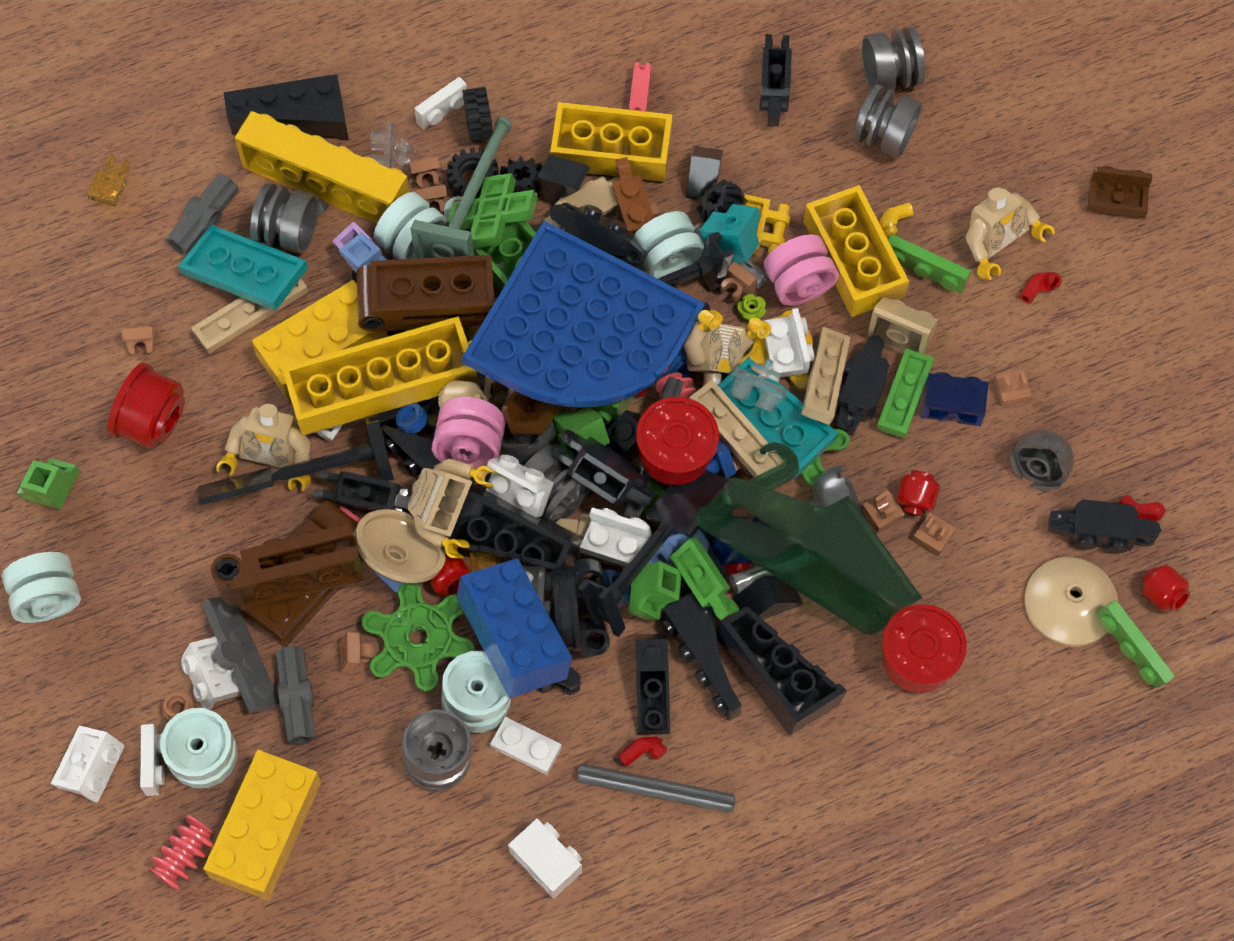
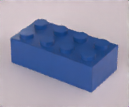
[456,558,572,698]

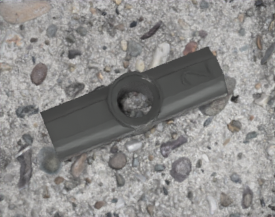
[166,174,239,255]
[276,645,316,745]

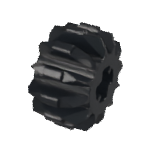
[500,155,543,200]
[696,179,747,223]

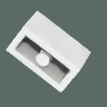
[508,819,582,899]

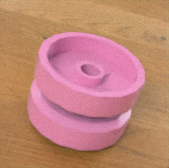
[763,234,839,306]
[432,397,506,469]

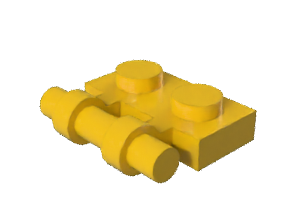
[744,194,790,256]

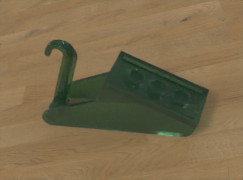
[695,442,922,635]

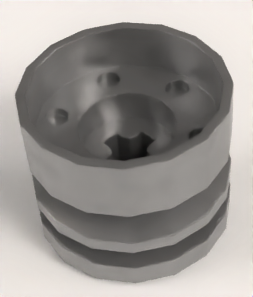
[862,26,925,92]
[853,84,922,159]
[250,182,319,254]
[524,444,591,523]
[403,709,471,792]

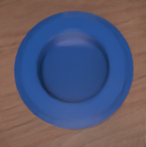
[396,403,427,434]

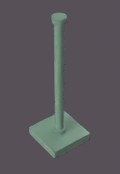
[410,117,512,259]

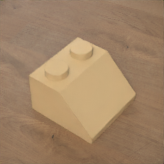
[867,296,939,354]

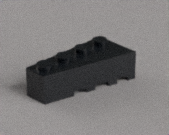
[223,74,349,140]
[448,484,584,570]
[716,606,847,736]

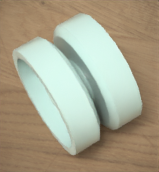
[374,192,449,260]
[632,211,705,278]
[1,552,81,623]
[441,651,511,733]
[160,708,238,788]

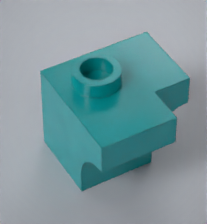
[700,204,761,263]

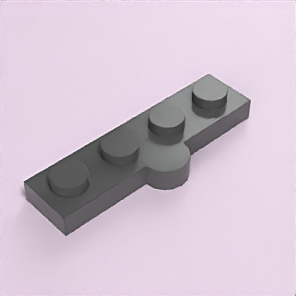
[202,597,280,713]

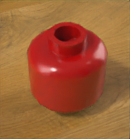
[896,470,940,517]
[429,554,470,596]
[1142,565,1190,612]

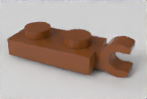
[612,157,654,234]

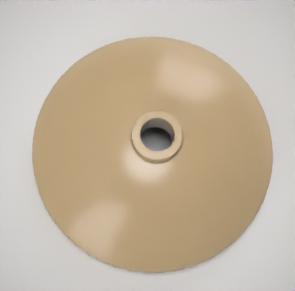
[354,509,446,583]
[1024,557,1118,647]

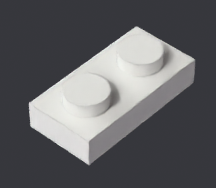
[414,77,467,130]
[490,717,562,775]
[140,724,165,796]

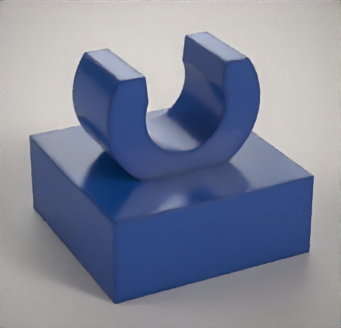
[707,441,737,478]

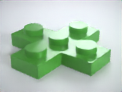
[447,173,538,249]

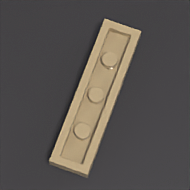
[191,279,308,354]
[801,327,851,425]
[689,379,792,492]

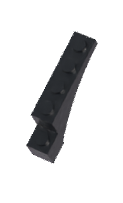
[661,547,742,721]

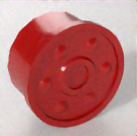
[107,362,185,448]
[636,397,719,485]
[882,604,967,693]

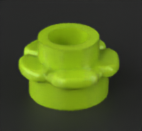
[737,294,766,322]

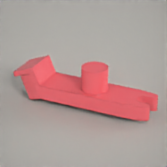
[629,62,652,112]

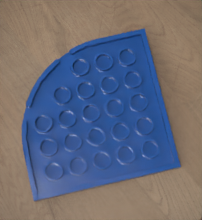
[461,221,705,407]

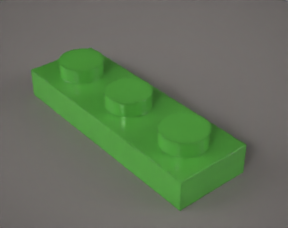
[888,234,971,293]
[876,348,934,439]
[1096,600,1175,688]

